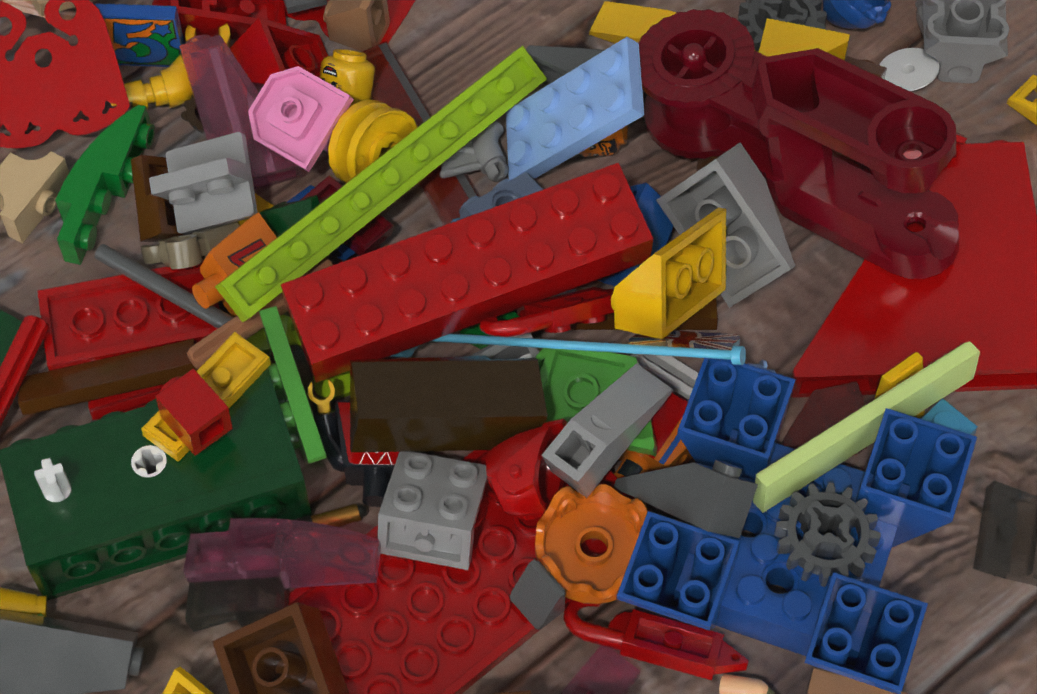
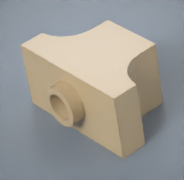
[0,151,69,244]

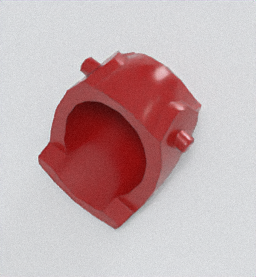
[486,419,567,520]

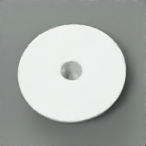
[879,48,940,91]

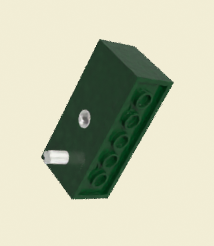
[0,369,312,601]

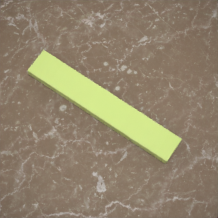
[753,341,980,513]

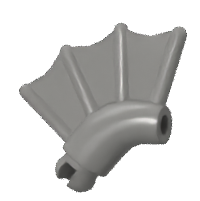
[440,121,509,182]

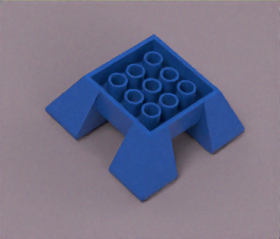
[616,358,977,694]

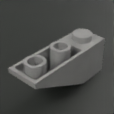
[542,363,673,498]

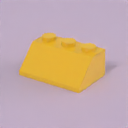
[611,207,726,339]

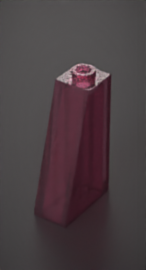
[179,35,304,190]

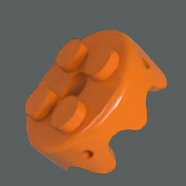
[535,484,648,604]

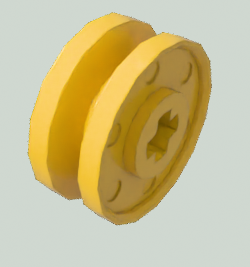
[328,99,417,183]

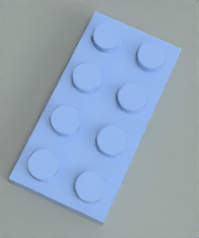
[506,37,644,180]

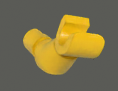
[110,24,231,109]

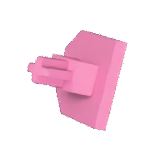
[248,66,354,172]

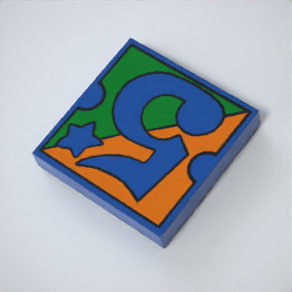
[94,3,187,67]

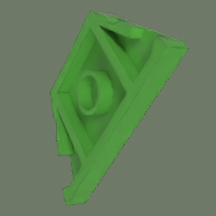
[259,306,327,464]
[536,348,657,456]

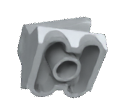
[916,0,1009,83]

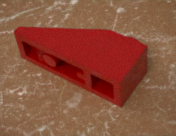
[152,0,287,42]

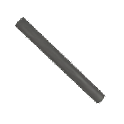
[95,244,234,328]

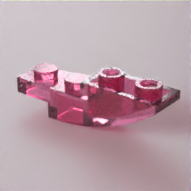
[183,518,381,588]

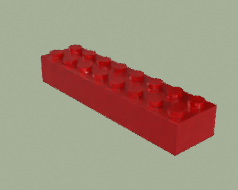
[281,162,654,383]

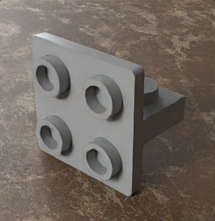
[149,132,258,235]

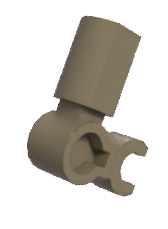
[141,221,240,269]

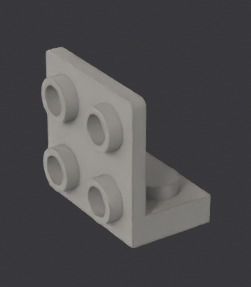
[377,452,487,570]

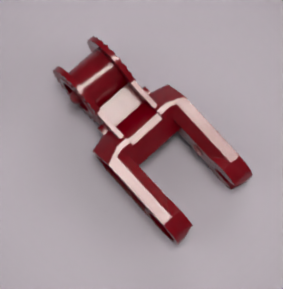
[639,9,959,279]

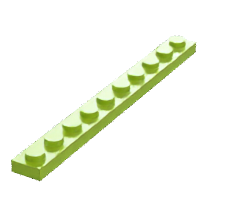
[215,45,547,322]

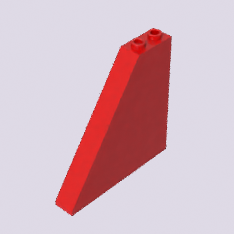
[791,140,1037,398]

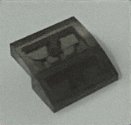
[973,481,1037,586]
[185,539,293,632]

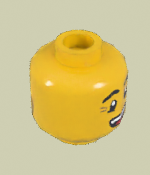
[319,49,375,109]

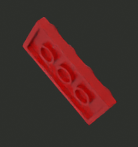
[37,259,220,371]

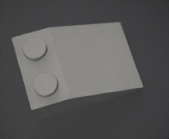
[656,142,795,308]

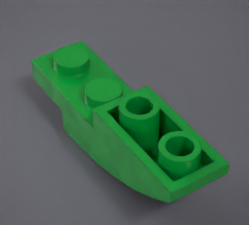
[55,105,155,265]

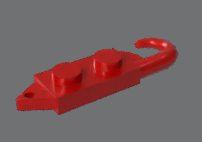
[480,287,614,337]
[563,600,749,680]

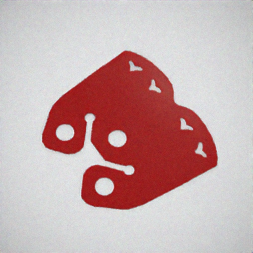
[0,0,130,149]

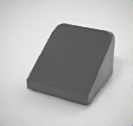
[510,559,566,630]

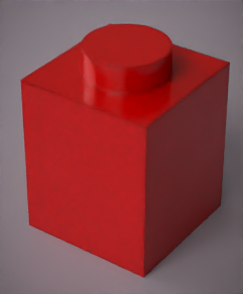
[155,368,233,456]

